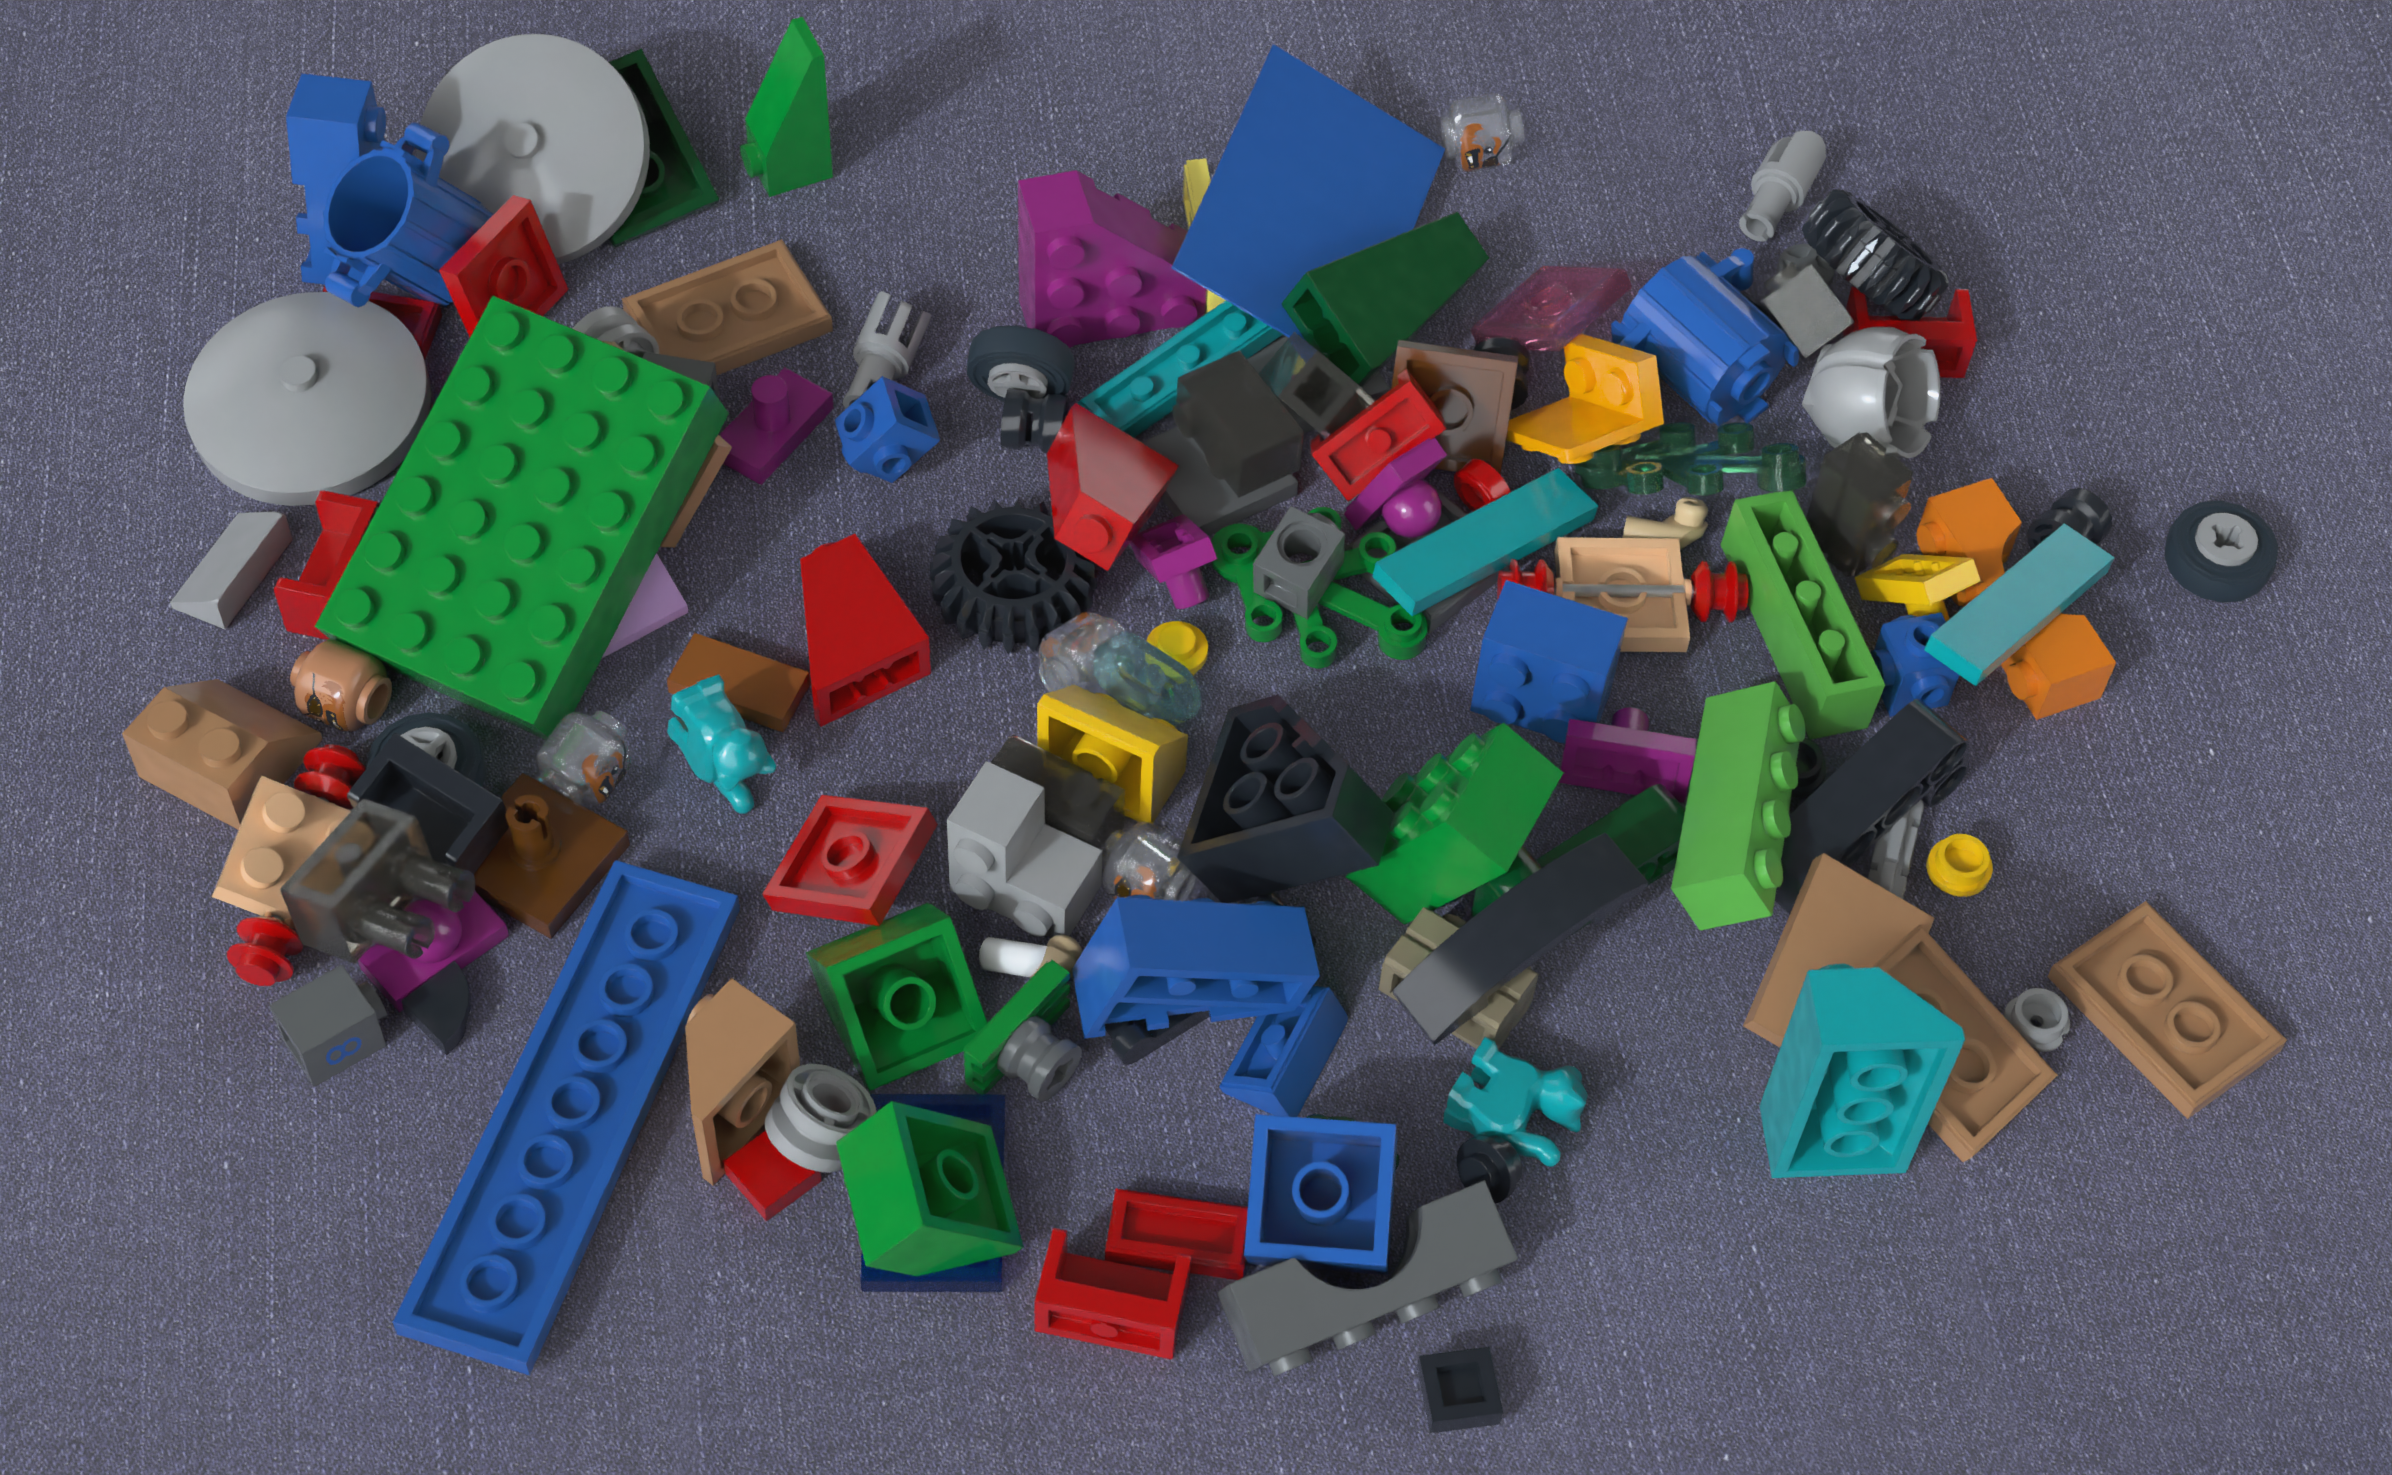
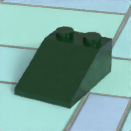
[609,48,719,248]

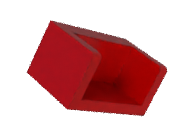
[1841,287,1977,378]
[1310,369,1446,502]
[273,490,379,640]
[1034,1228,1192,1360]

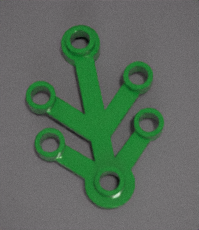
[1211,507,1428,669]

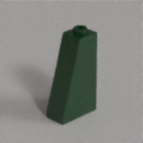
[1281,211,1489,400]

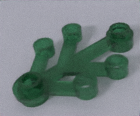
[1574,422,1807,495]

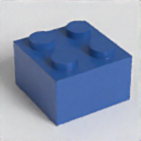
[1470,580,1628,743]
[1244,1114,1398,1275]

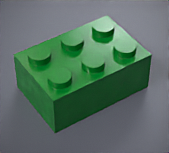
[1345,723,1563,925]

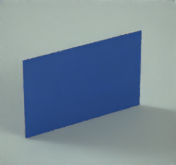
[1171,44,1445,352]

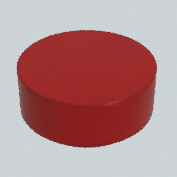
[1454,458,1511,512]

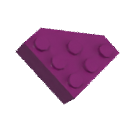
[1018,170,1206,348]

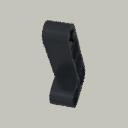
[1775,699,1969,914]

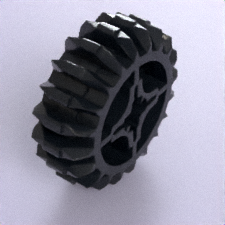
[1802,189,1949,321]
[930,497,1098,655]

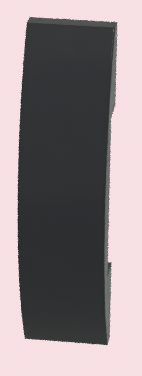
[1392,833,1648,1046]

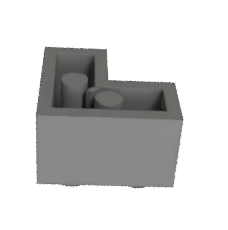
[947,761,1103,938]

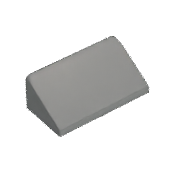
[170,512,293,630]

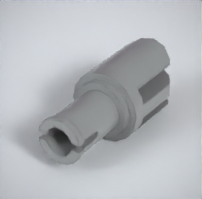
[1739,131,1826,242]
[843,291,931,409]

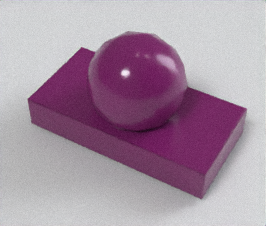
[1344,438,1447,539]
[357,883,509,1013]

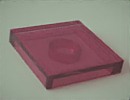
[1470,266,1632,352]

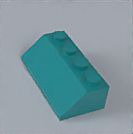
[1759,963,1965,1178]

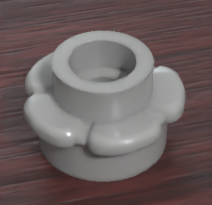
[2004,988,2070,1052]

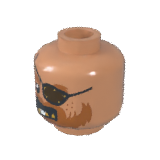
[290,639,392,732]

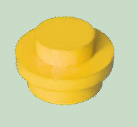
[1145,621,1208,681]
[1926,834,1993,897]

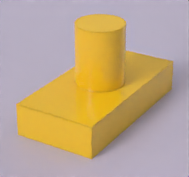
[1854,554,1980,622]

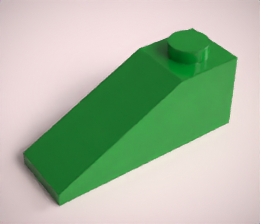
[740,16,833,197]

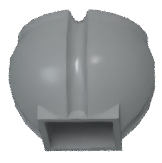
[1802,327,1940,464]

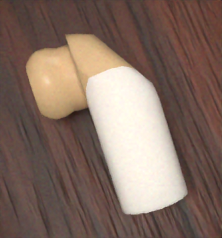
[979,935,1082,978]

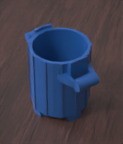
[323,122,494,308]
[1611,248,1799,427]

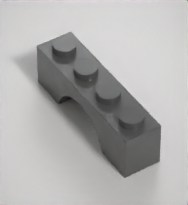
[1217,1180,1518,1377]

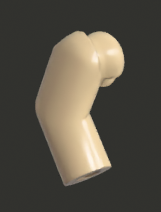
[1622,497,1708,550]

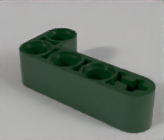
[1471,784,1686,937]

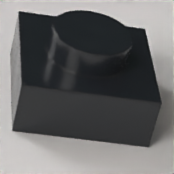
[1417,1347,1503,1433]

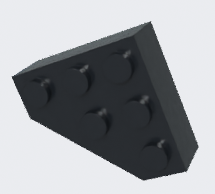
[1177,694,1394,903]

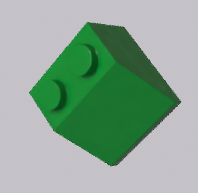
[806,902,987,1091]
[836,1101,1024,1276]

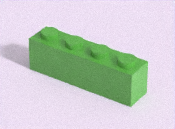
[1721,489,1885,740]
[1671,681,1806,930]

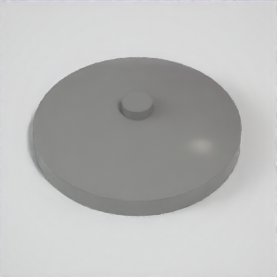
[417,34,650,264]
[183,292,431,506]

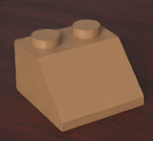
[122,679,322,830]
[685,978,800,1185]

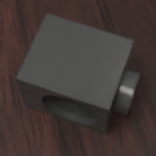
[1253,506,1345,619]

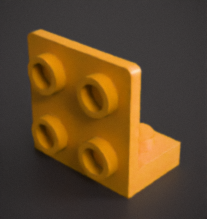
[1506,334,1664,464]

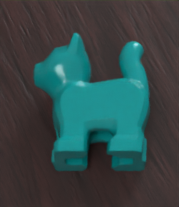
[667,674,776,814]
[1443,1037,1588,1167]

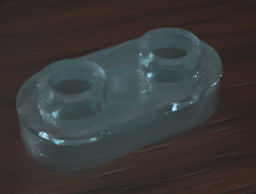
[1093,631,1201,727]

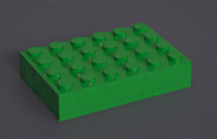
[315,296,729,745]

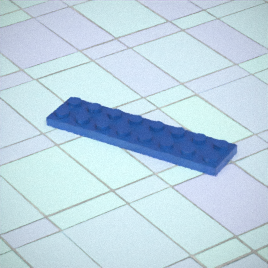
[393,860,740,1376]

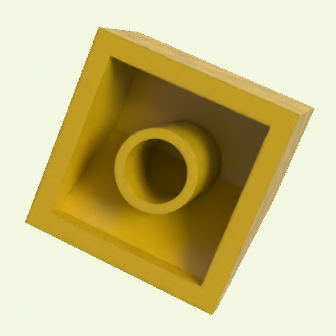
[1037,685,1188,827]

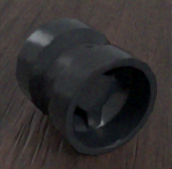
[1001,388,1069,453]
[2027,488,2112,551]

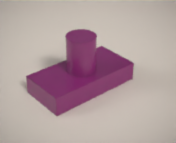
[719,367,834,485]
[1130,514,1217,609]
[1558,707,1696,803]

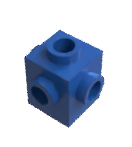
[834,376,940,483]
[1870,612,1959,717]

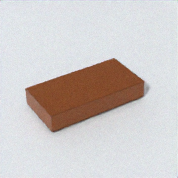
[667,632,810,733]

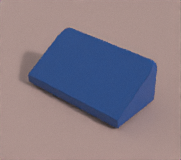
[1219,986,1348,1117]

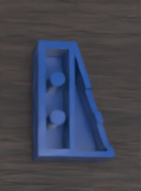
[286,73,386,285]
[1072,895,1320,1039]

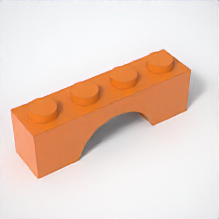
[1916,478,2116,720]

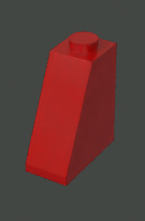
[1047,403,1179,571]
[800,533,931,727]

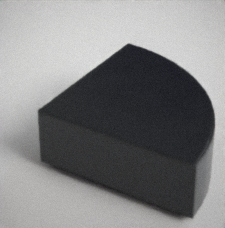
[401,961,471,1055]

